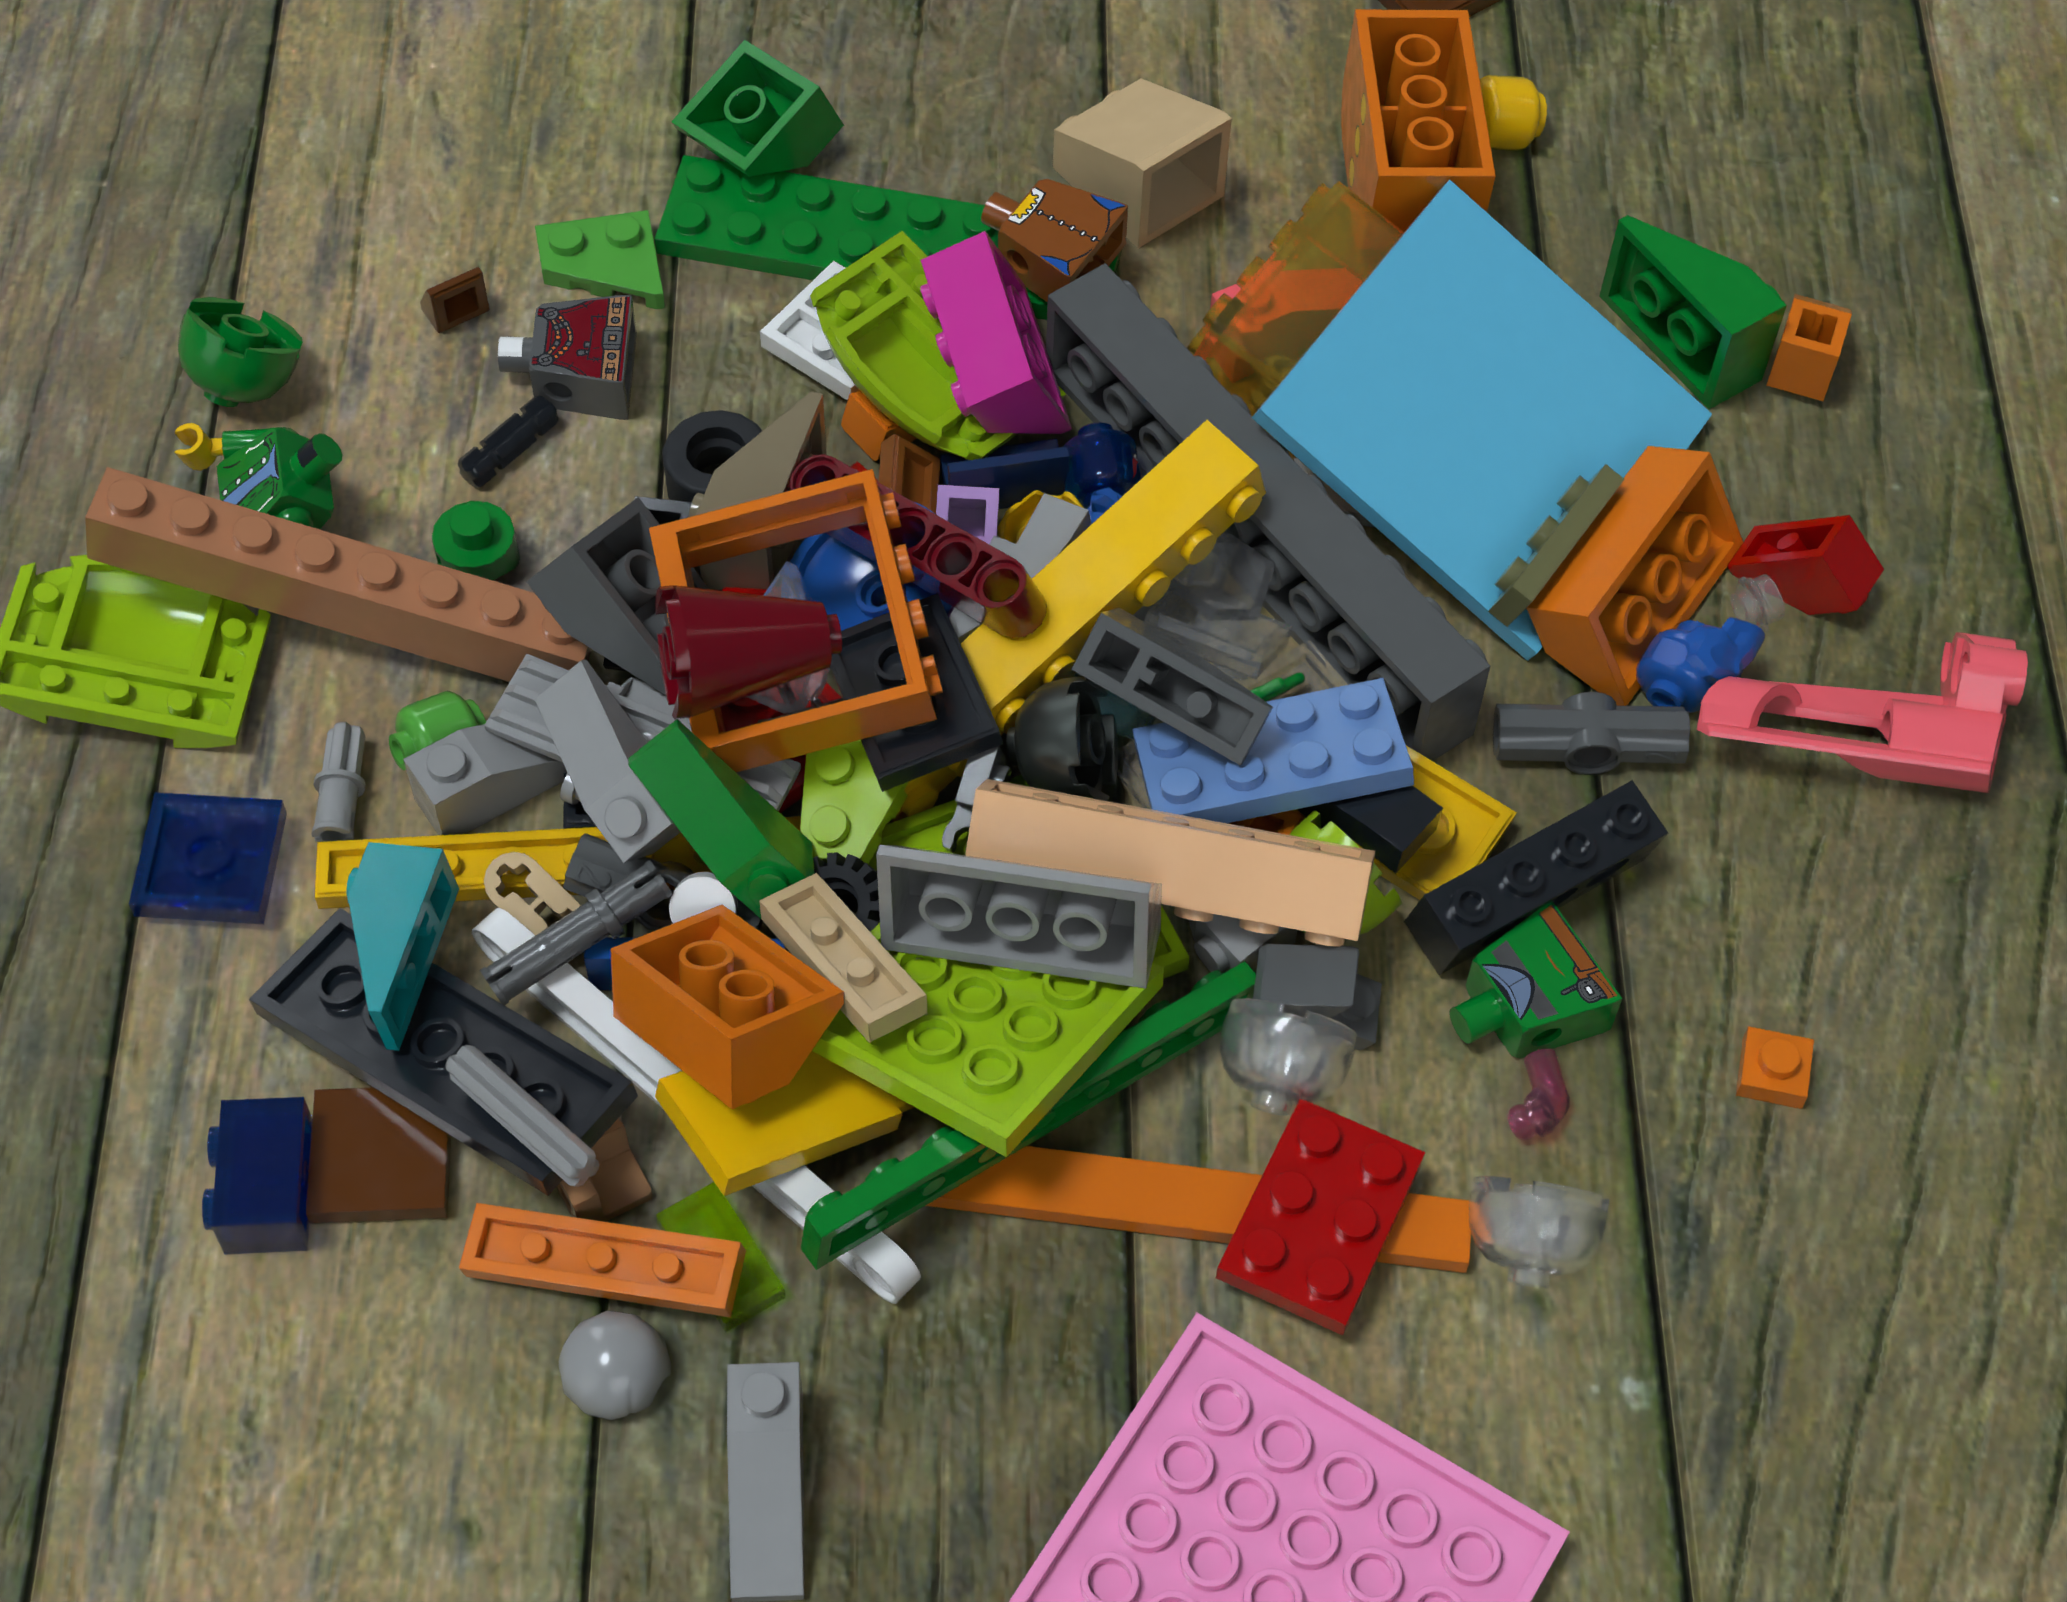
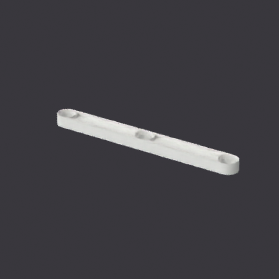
[472,908,921,1304]

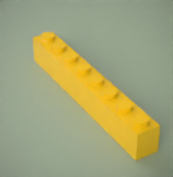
[890,420,1266,822]

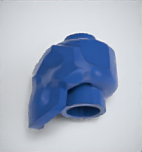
[1636,617,1765,713]

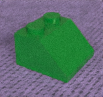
[671,40,844,177]

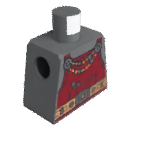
[498,295,637,420]

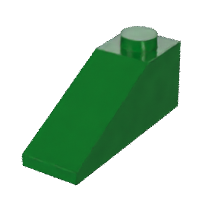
[628,719,814,920]

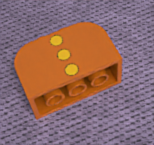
[1341,9,1496,249]

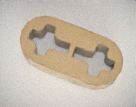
[484,852,581,935]

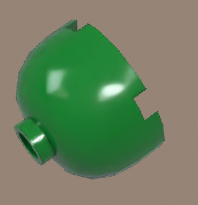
[178,297,303,407]

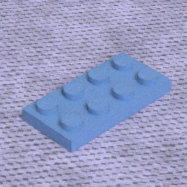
[1132,678,1414,823]

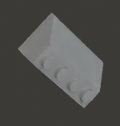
[876,845,1162,989]

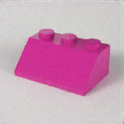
[920,231,1072,434]

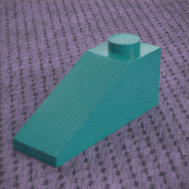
[346,842,459,1051]

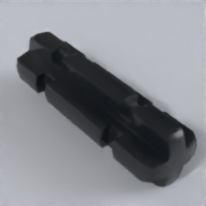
[457,395,559,488]

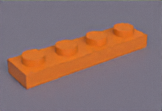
[459,1203,746,1318]

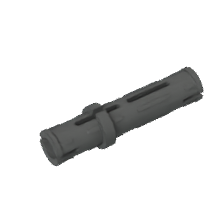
[480,860,673,1005]

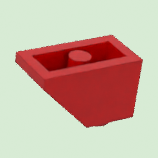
[1727,515,1884,615]

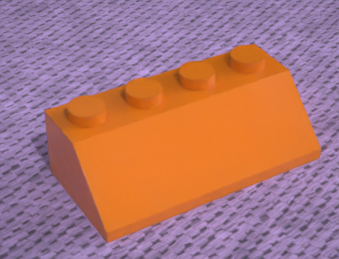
[1526,446,1743,706]

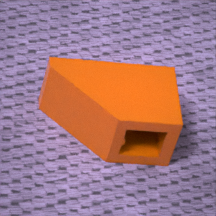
[1766,294,1852,402]

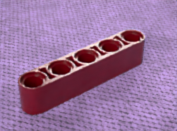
[790,454,1047,638]

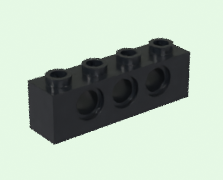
[1404,780,1669,975]

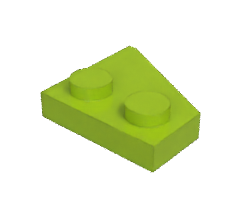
[800,740,908,864]

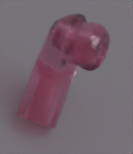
[1507,1049,1570,1141]

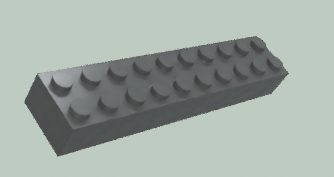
[1046,263,1491,761]

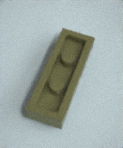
[1488,464,1625,627]

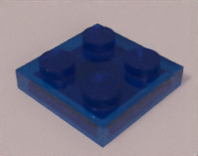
[129,792,287,924]

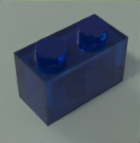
[202,1097,312,1255]

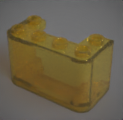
[1187,181,1404,460]

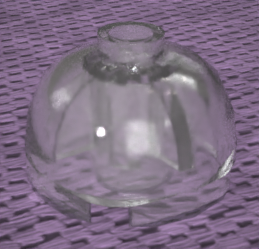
[1220,998,1357,1116]
[1469,1176,1610,1289]

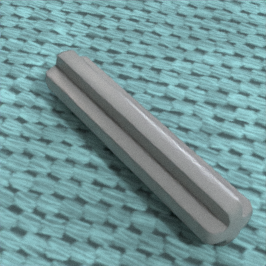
[445,1045,599,1187]

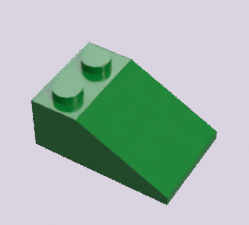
[1599,215,1787,410]

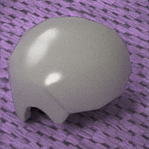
[558,1311,671,1420]

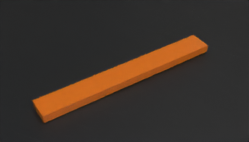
[926,1146,1473,1273]

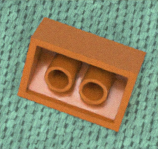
[611,904,844,1109]

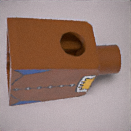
[981,179,1128,302]

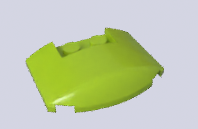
[810,231,1066,460]
[0,555,271,748]

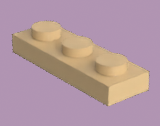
[759,873,927,1043]

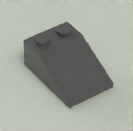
[526,497,709,695]

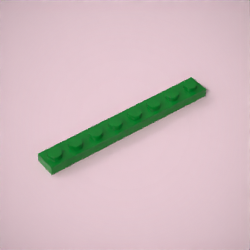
[800,961,1256,1270]

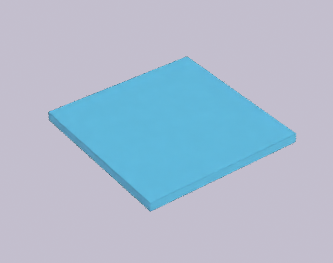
[1252,180,1712,661]

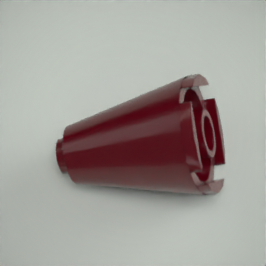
[656,585,842,720]

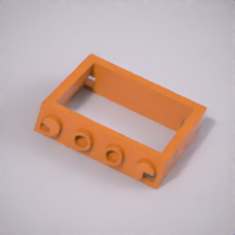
[649,469,943,772]

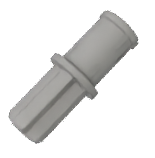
[311,722,366,842]

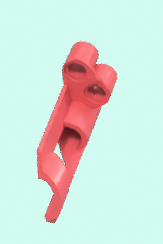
[1697,632,2028,793]

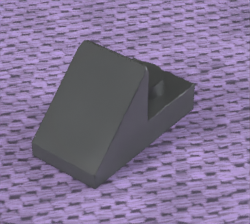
[1252,944,1382,1051]

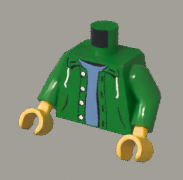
[174,423,343,529]

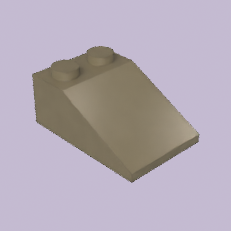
[689,391,827,591]

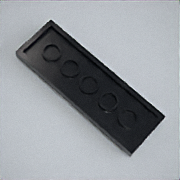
[249,908,638,1196]

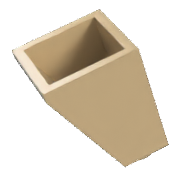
[1053,78,1232,249]

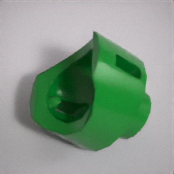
[432,501,520,580]

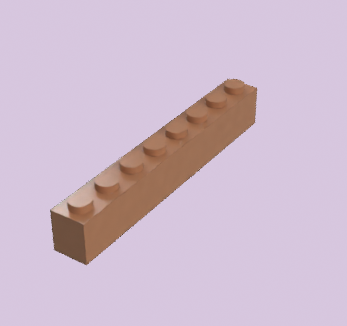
[85,467,592,682]

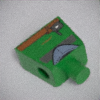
[1449,901,1622,1059]

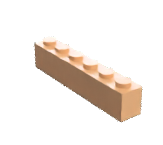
[965,779,1375,947]

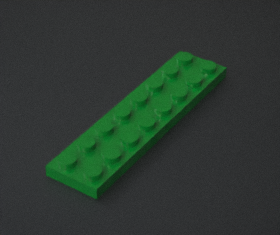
[655,155,1122,320]

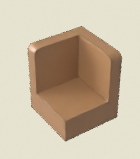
[556,1117,653,1222]

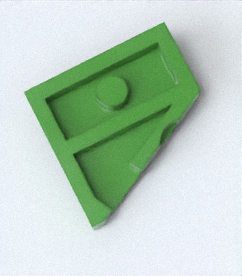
[535,210,665,309]

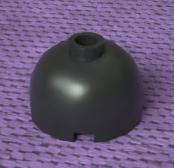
[1006,676,1118,801]

